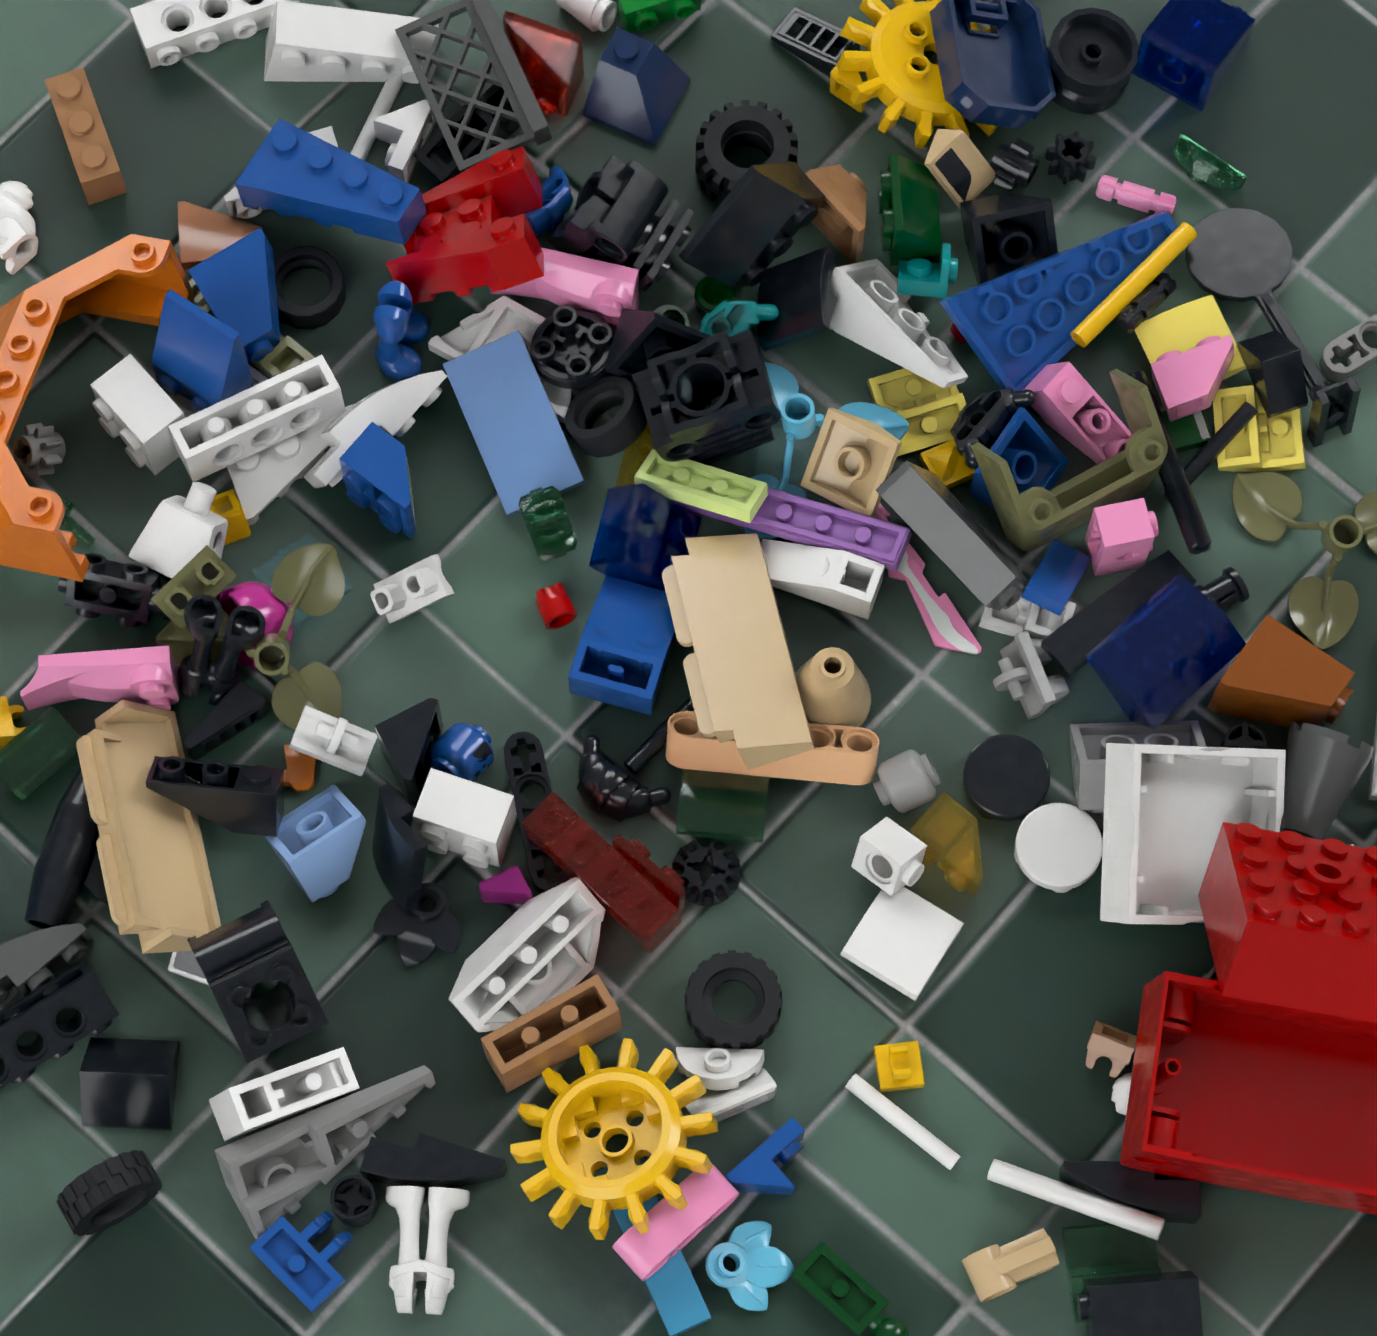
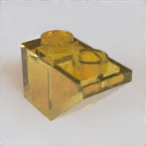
[910,792,983,896]

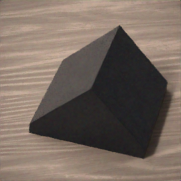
[605,309,710,382]
[375,698,443,805]
[79,1037,180,1130]

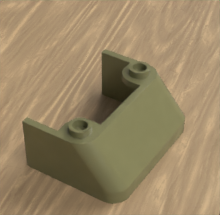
[971,368,1168,551]

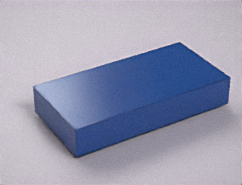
[1022,539,1092,616]

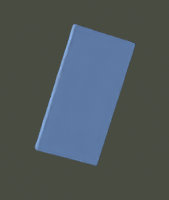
[442,330,585,517]

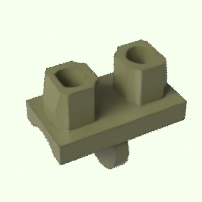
[151,545,237,630]

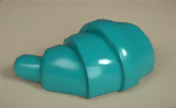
[699,300,779,336]

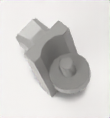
[993,631,1069,720]

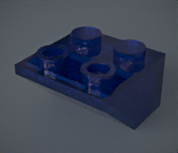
[589,483,701,591]

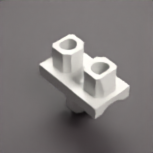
[370,554,454,624]
[289,706,377,776]

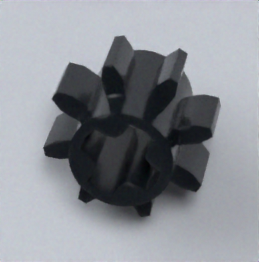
[1045,131,1097,185]
[990,138,1040,192]

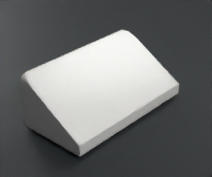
[684,1068,777,1123]

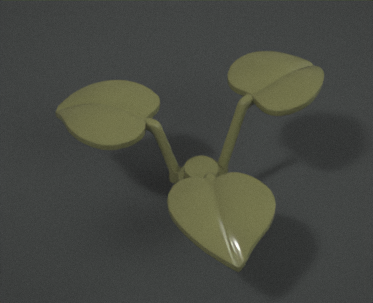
[1232,472,1377,650]
[156,543,345,730]

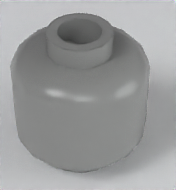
[873,749,941,813]

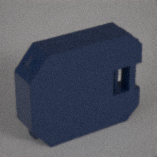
[930,0,1056,129]

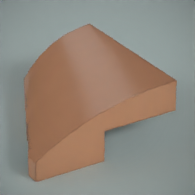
[178,201,264,270]

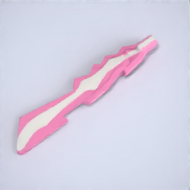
[874,503,982,655]

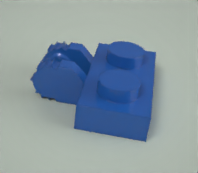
[249,1210,354,1314]

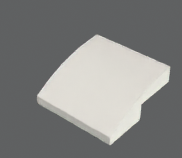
[840,887,964,1001]

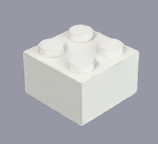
[90,354,185,475]
[413,768,517,868]

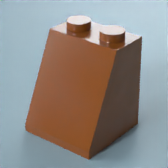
[1207,614,1355,727]

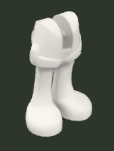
[385,1186,470,1315]

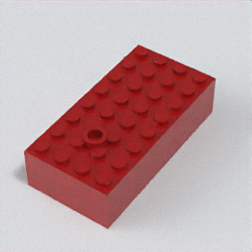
[1198,822,1377,1024]

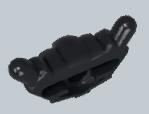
[950,388,1036,469]
[577,734,671,822]

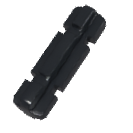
[1115,273,1177,334]

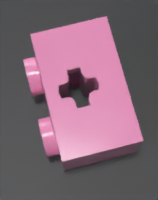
[1085,498,1159,577]

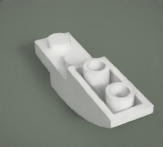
[304,370,447,489]

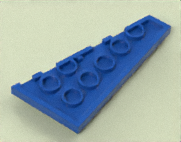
[939,212,1189,391]

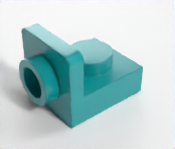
[897,243,958,298]

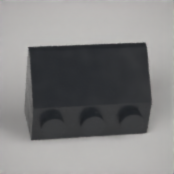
[679,162,826,288]

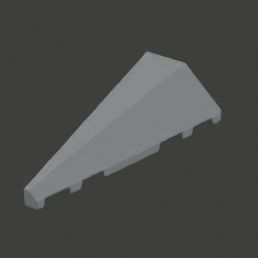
[214,1065,436,1240]

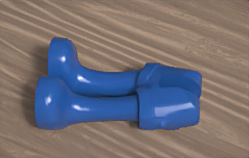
[373,281,430,382]

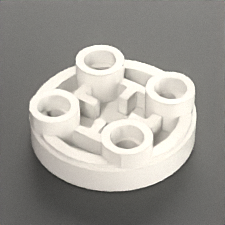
[1014,803,1103,893]

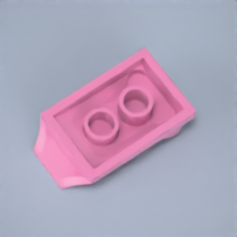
[490,248,639,334]
[20,645,181,711]

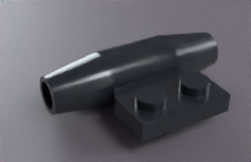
[24,766,108,929]

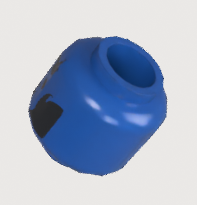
[430,723,494,782]

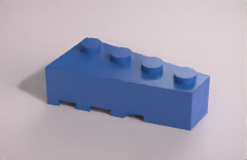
[235,118,426,245]

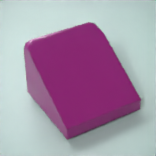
[478,866,533,905]

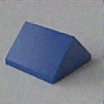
[969,407,1069,511]

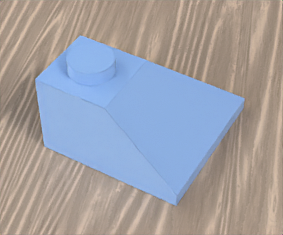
[265,784,366,903]

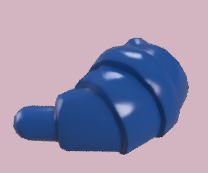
[525,166,573,236]

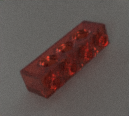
[522,791,682,953]

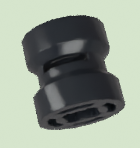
[330,1175,379,1227]

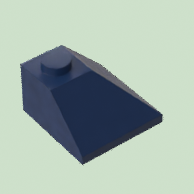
[583,27,690,147]

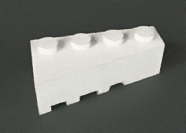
[264,0,439,83]

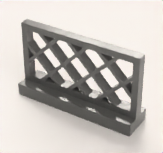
[395,0,552,173]

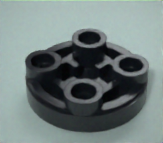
[530,305,613,389]
[963,734,1050,821]

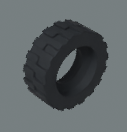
[685,950,782,1049]
[56,1150,162,1236]

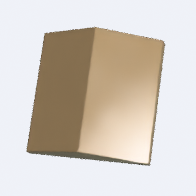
[800,408,902,518]

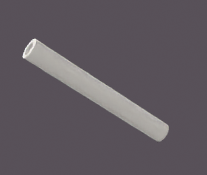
[987,1159,1165,1241]

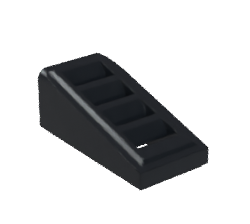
[771,7,860,78]
[184,680,270,760]

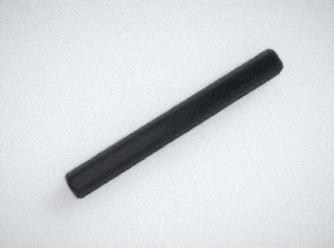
[1128,371,1212,555]

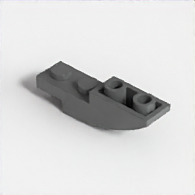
[0,923,93,1004]

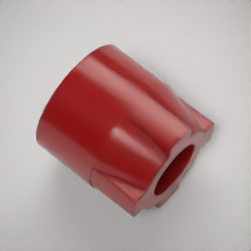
[535,583,577,630]

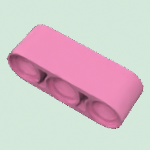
[612,1161,740,1281]

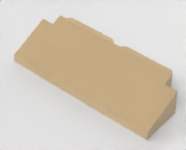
[662,533,815,770]
[76,700,221,954]

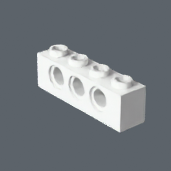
[130,0,300,68]
[168,355,346,482]

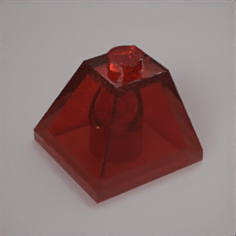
[503,11,584,116]

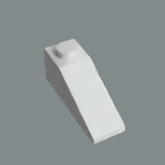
[209,1047,359,1141]

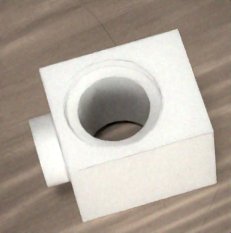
[851,817,927,896]

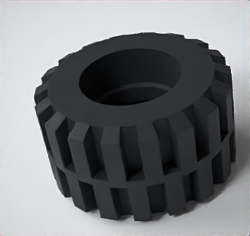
[695,100,798,206]

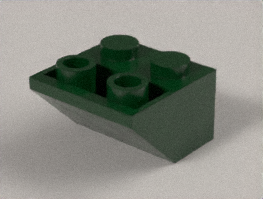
[878,154,942,266]

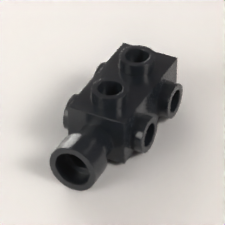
[58,553,171,627]

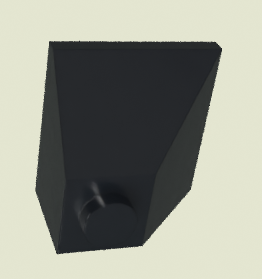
[960,194,1058,285]

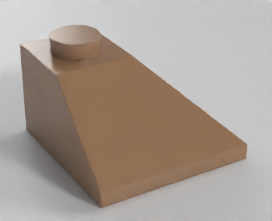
[805,164,867,264]

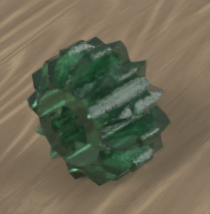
[518,486,577,561]

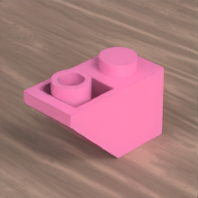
[1151,335,1234,422]

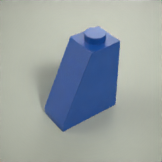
[188,228,281,362]

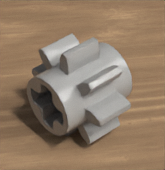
[12,423,66,476]

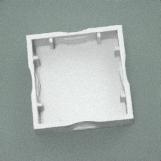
[1100,743,1286,925]

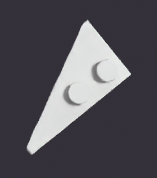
[227,404,354,525]

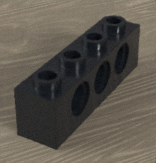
[0,960,119,1089]

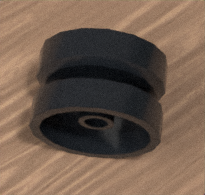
[1047,7,1139,114]

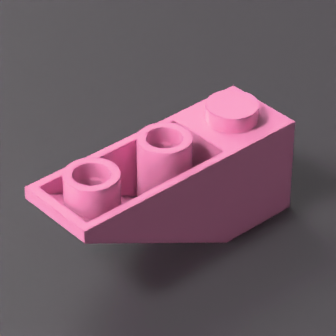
[1024,361,1131,464]

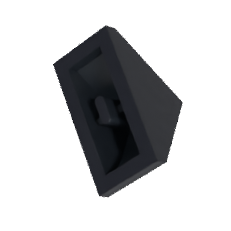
[1237,330,1308,418]

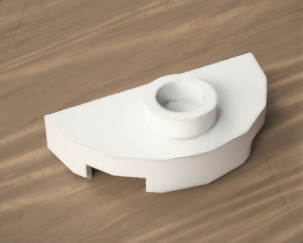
[676,1047,765,1091]

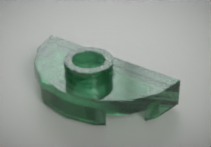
[1171,134,1247,191]

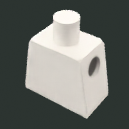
[128,482,228,579]

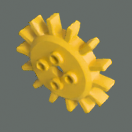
[837,0,998,149]
[510,1038,718,1240]

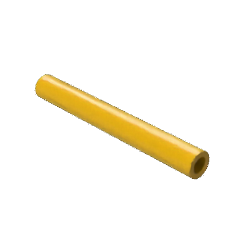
[1070,222,1197,348]

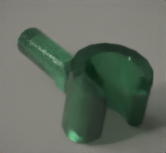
[58,494,96,547]

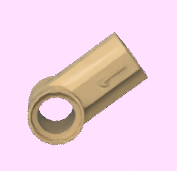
[962,1228,1060,1303]

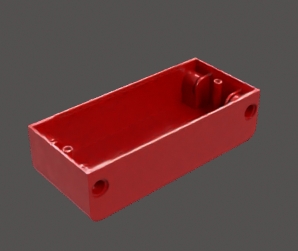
[1120,971,1377,1215]

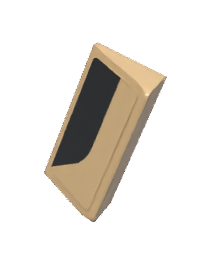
[924,129,996,209]

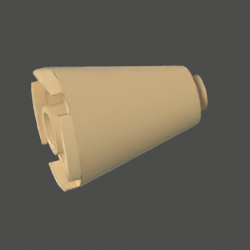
[795,647,871,727]

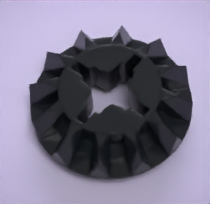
[671,837,741,906]

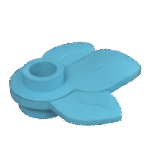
[705,1221,795,1311]

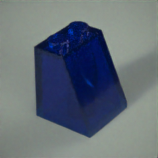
[1132,0,1256,112]

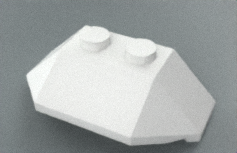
[448,877,605,1032]

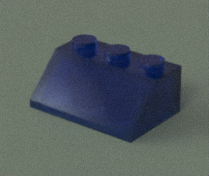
[1085,574,1246,729]

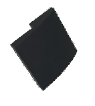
[757,247,838,352]
[372,783,428,911]

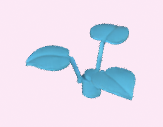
[743,362,909,540]

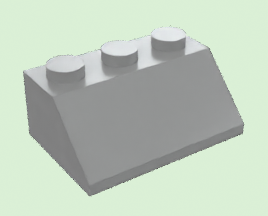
[1069,720,1207,813]

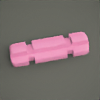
[1096,175,1176,216]

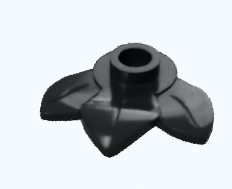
[373,883,462,968]

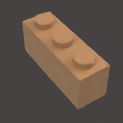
[44,67,127,205]
[480,974,623,1093]

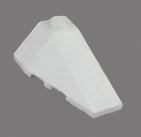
[828,259,968,388]

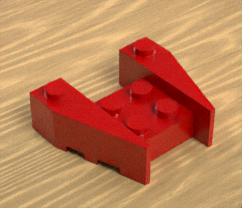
[386,146,544,304]

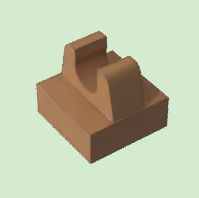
[1086,1020,1137,1078]

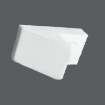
[373,99,436,183]

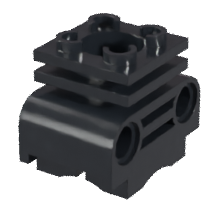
[548,155,694,292]
[632,329,781,465]
[187,900,329,1063]

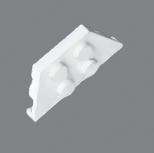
[428,296,572,425]

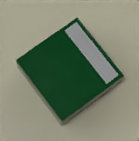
[1161,410,1212,453]

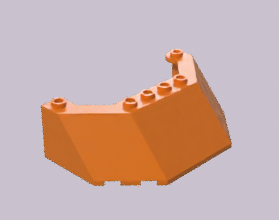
[0,234,195,582]

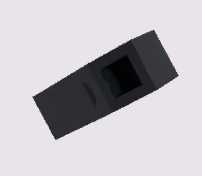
[146,756,284,837]

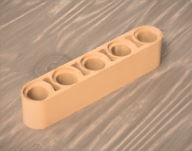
[665,711,879,785]

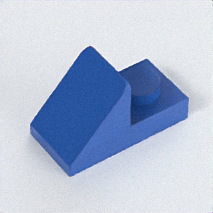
[725,1117,805,1195]

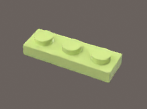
[634,449,768,523]

